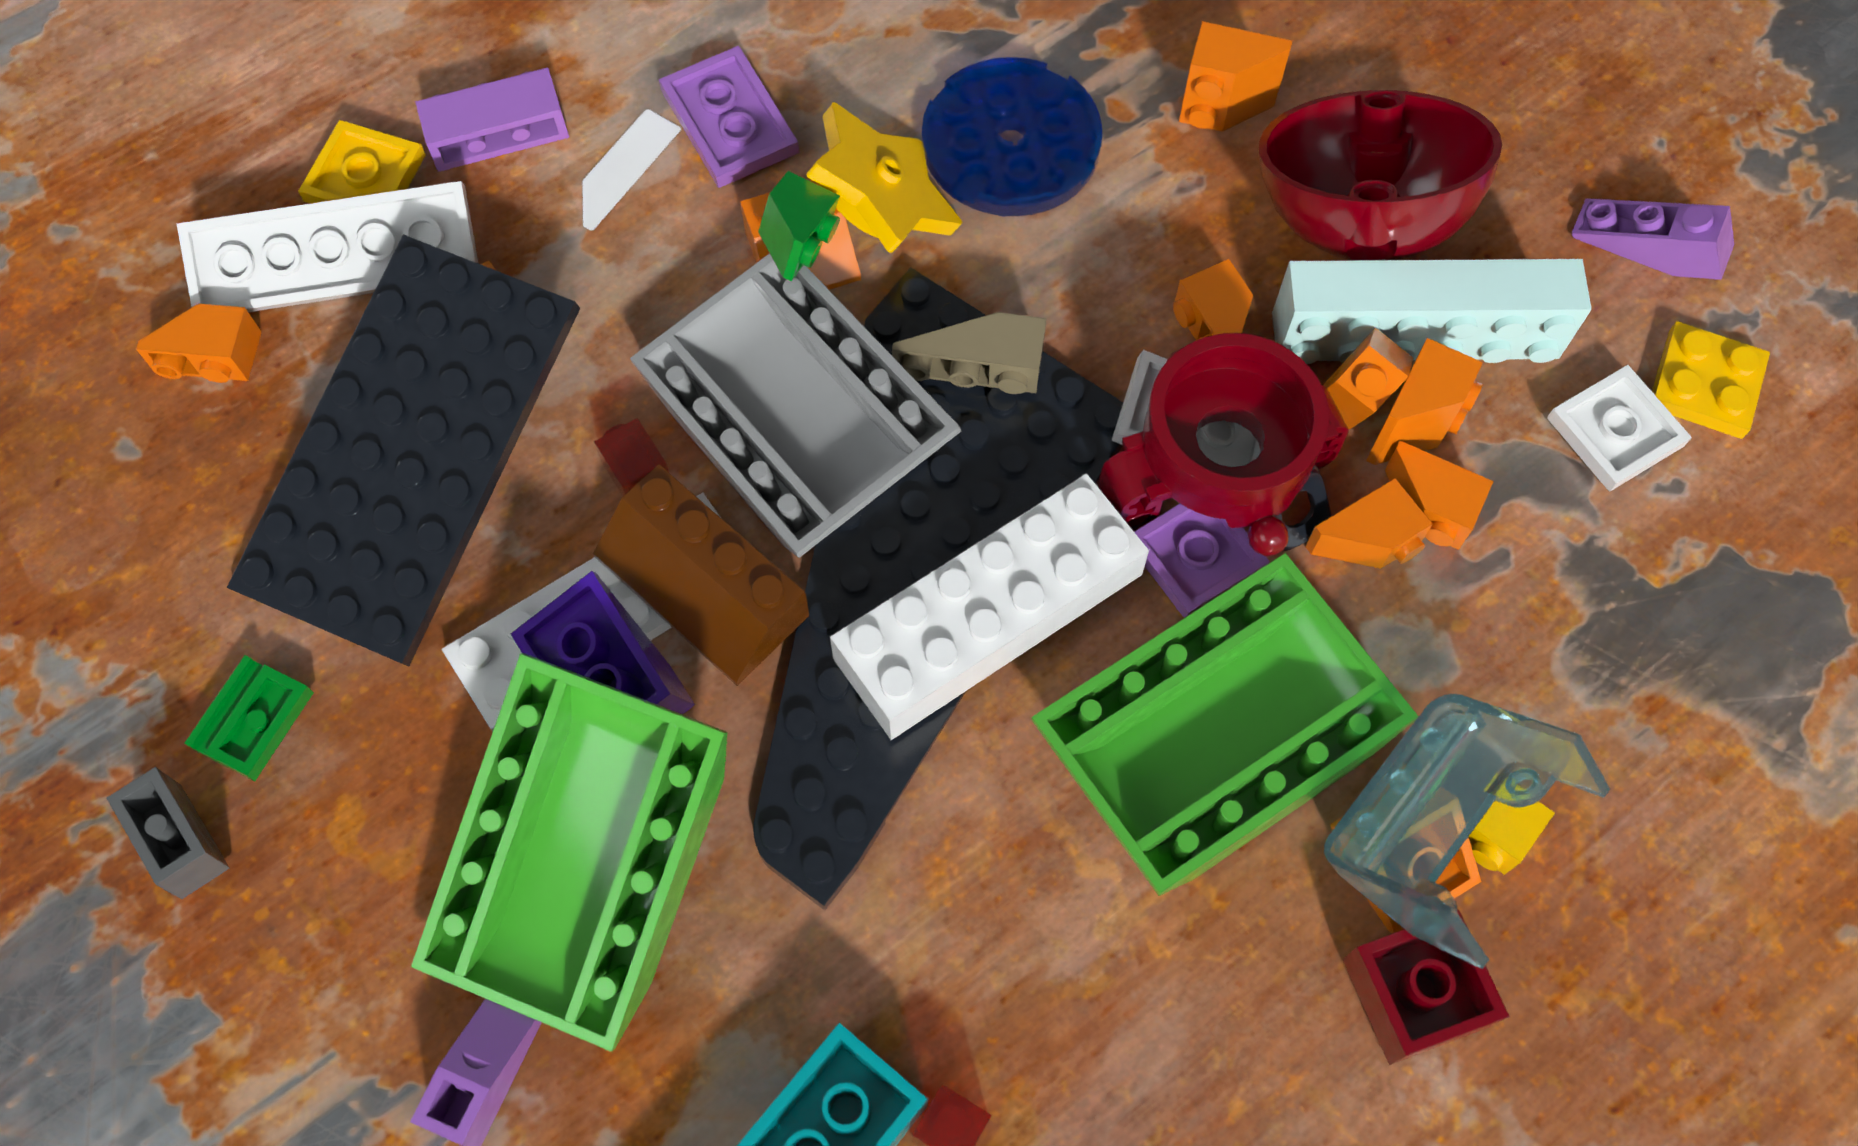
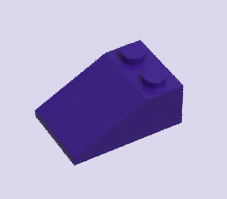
[511,571,695,715]

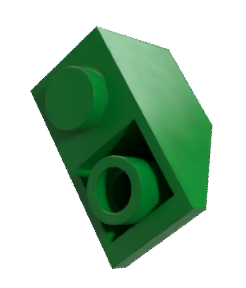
[758,171,840,282]

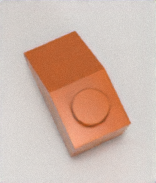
[1323,327,1414,430]
[1385,441,1494,550]
[1305,478,1433,569]

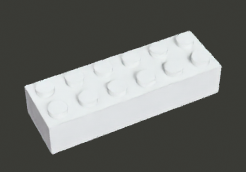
[830,473,1149,740]

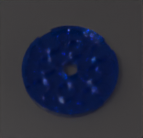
[922,57,1103,217]

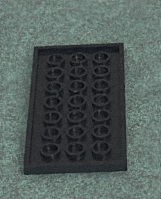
[227,234,581,667]

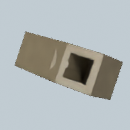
[892,312,1046,394]

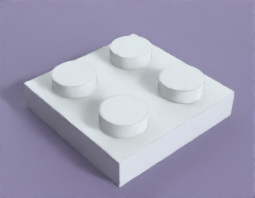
[1547,365,1692,492]

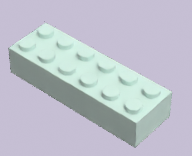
[1272,259,1592,364]

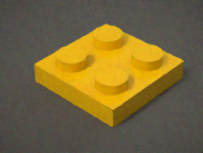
[298,120,426,204]
[1652,321,1770,439]

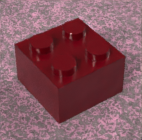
[1342,909,1510,1065]

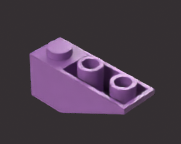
[1572,199,1734,280]
[410,999,542,1146]

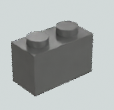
[106,767,230,899]

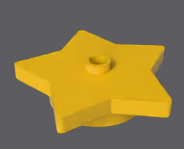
[806,102,962,253]

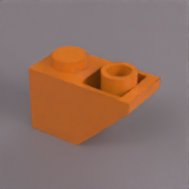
[1173,259,1253,340]
[136,304,262,383]

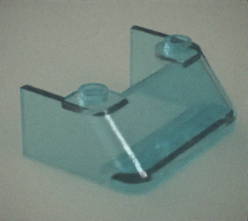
[1324,694,1610,969]

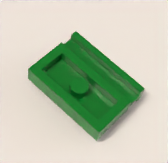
[184,655,314,782]

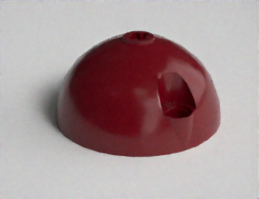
[1259,90,1502,261]

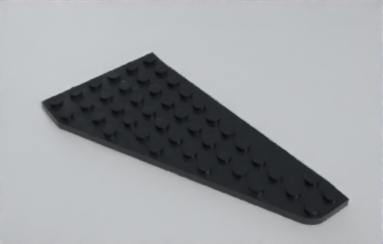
[753,267,1123,910]

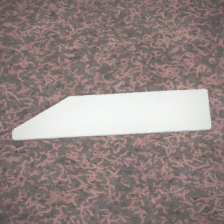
[582,109,681,230]

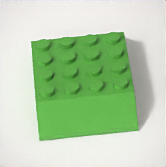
[1031,553,1419,896]
[411,653,728,1052]

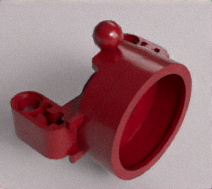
[1098,333,1349,557]

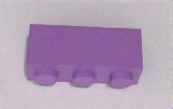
[415,68,569,172]

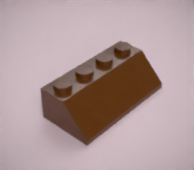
[593,464,809,686]

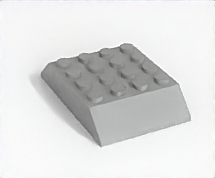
[630,253,961,558]

